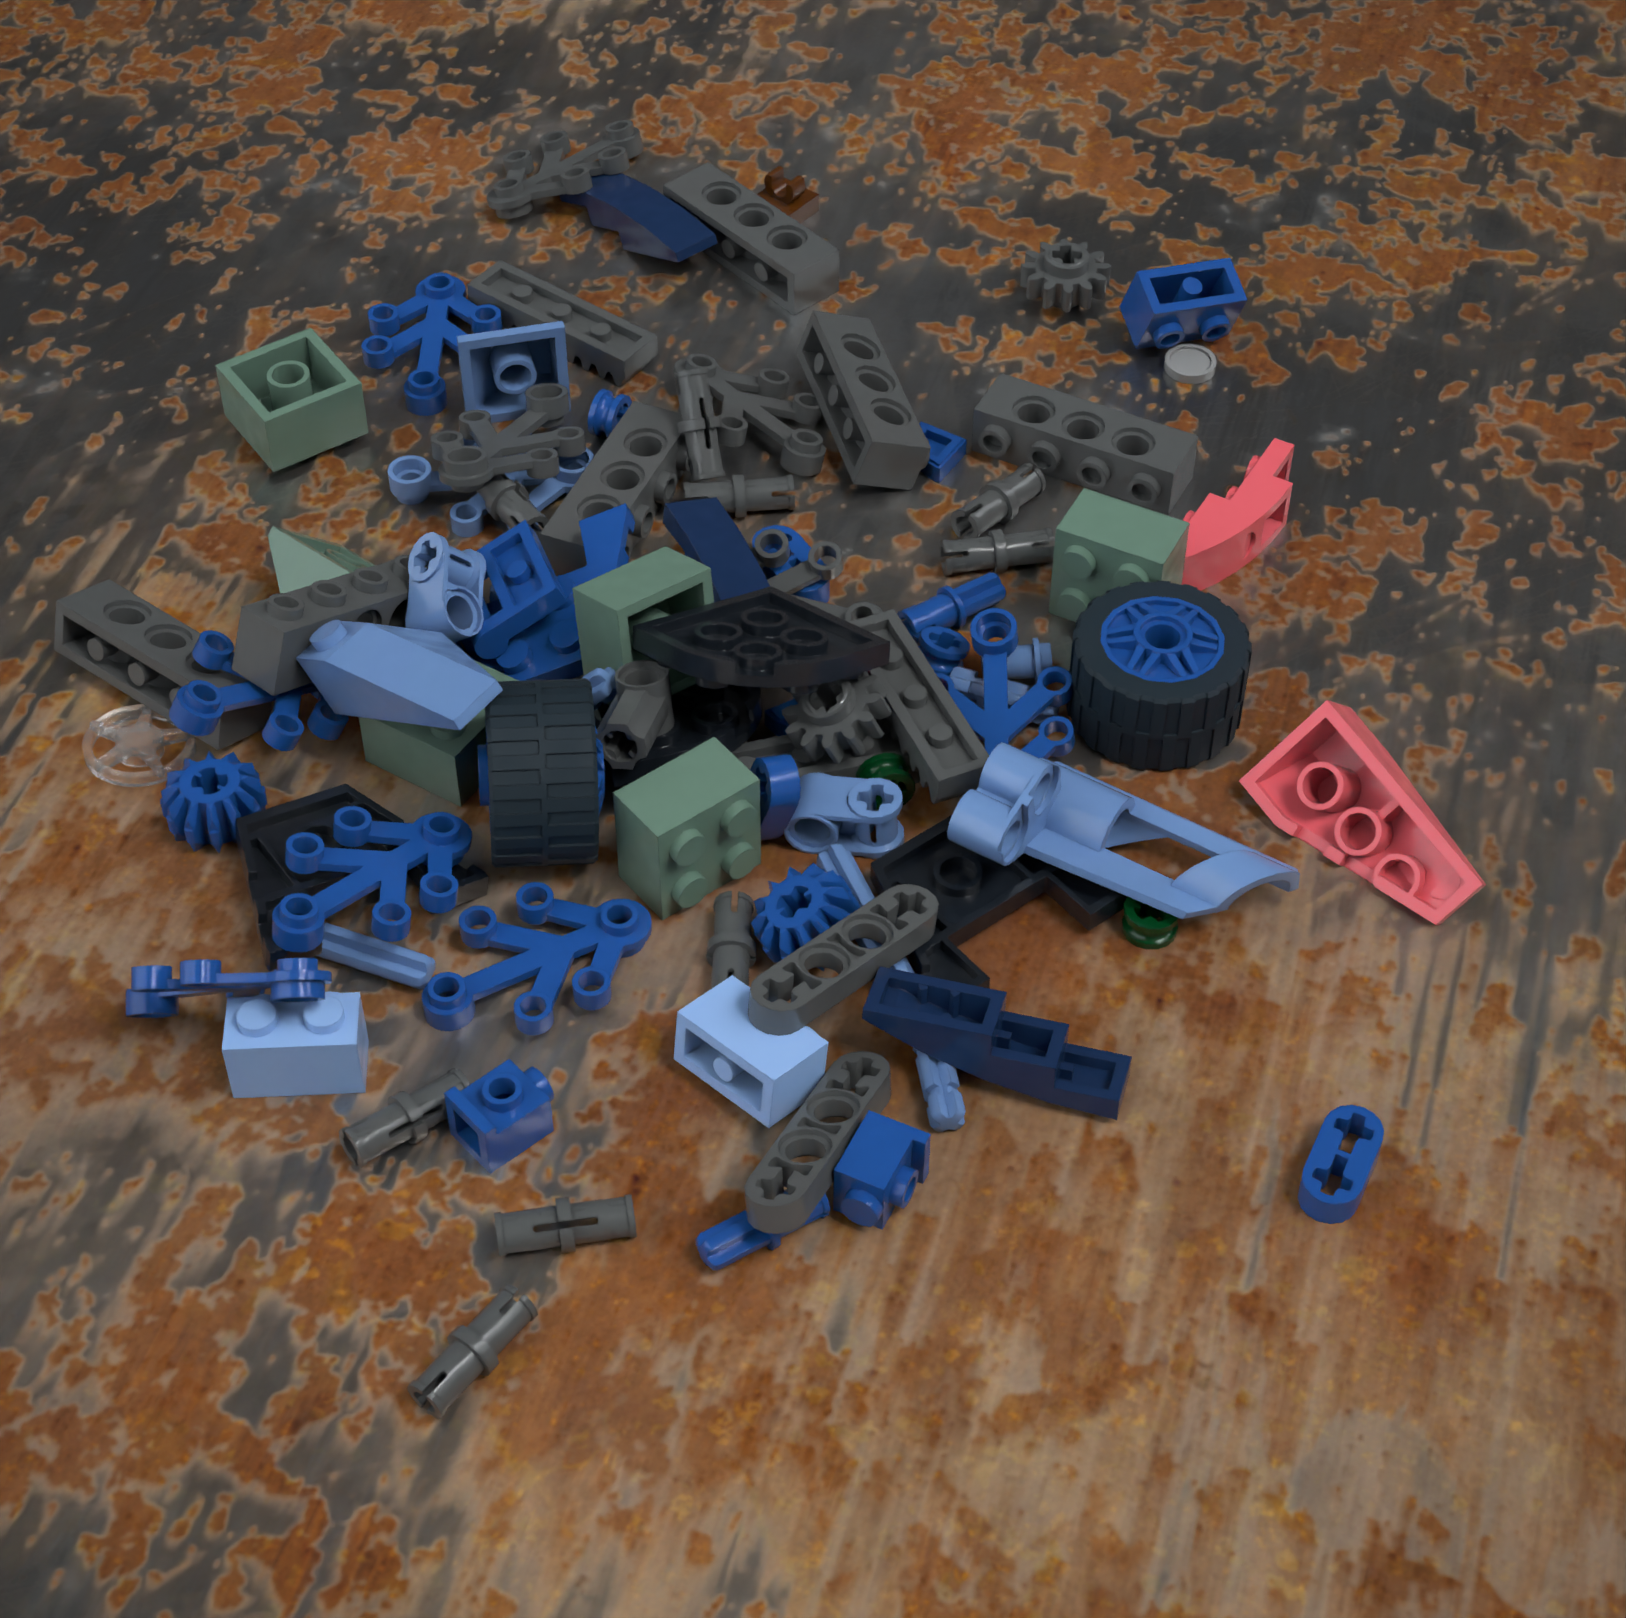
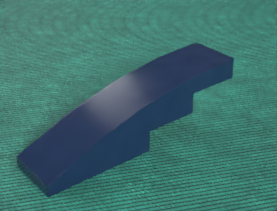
[559,173,718,262]
[662,497,770,602]
[862,966,1132,1120]

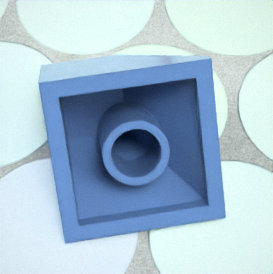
[456,321,571,423]

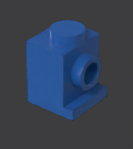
[444,1059,554,1174]
[833,1110,931,1230]

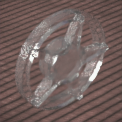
[82,704,197,787]

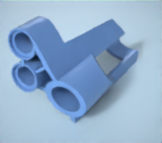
[947,742,1300,919]

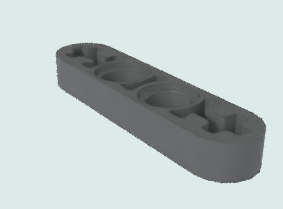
[747,884,939,1036]
[744,1051,892,1234]

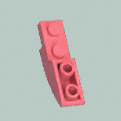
[1182,438,1294,591]

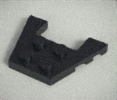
[235,784,489,972]
[870,815,1127,988]

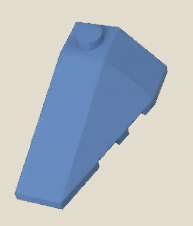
[296,620,503,730]

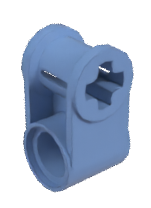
[405,532,487,643]
[784,772,905,859]

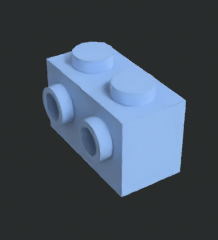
[674,975,829,1128]
[222,991,369,1098]

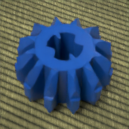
[160,751,268,853]
[751,863,860,971]

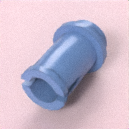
[981,638,1053,684]

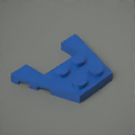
[461,503,635,681]

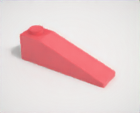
[1239,700,1486,925]

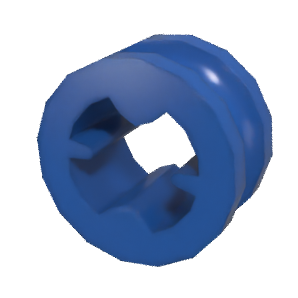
[587,389,632,438]
[918,626,970,676]

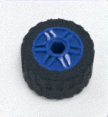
[1066,580,1252,771]
[477,678,605,868]

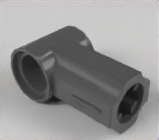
[596,660,675,770]

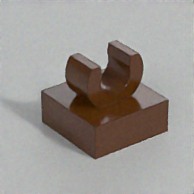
[757,166,819,224]

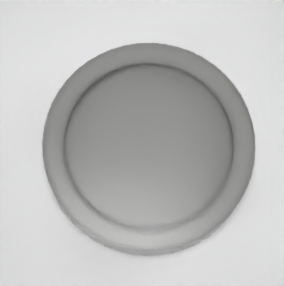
[1164,344,1217,384]

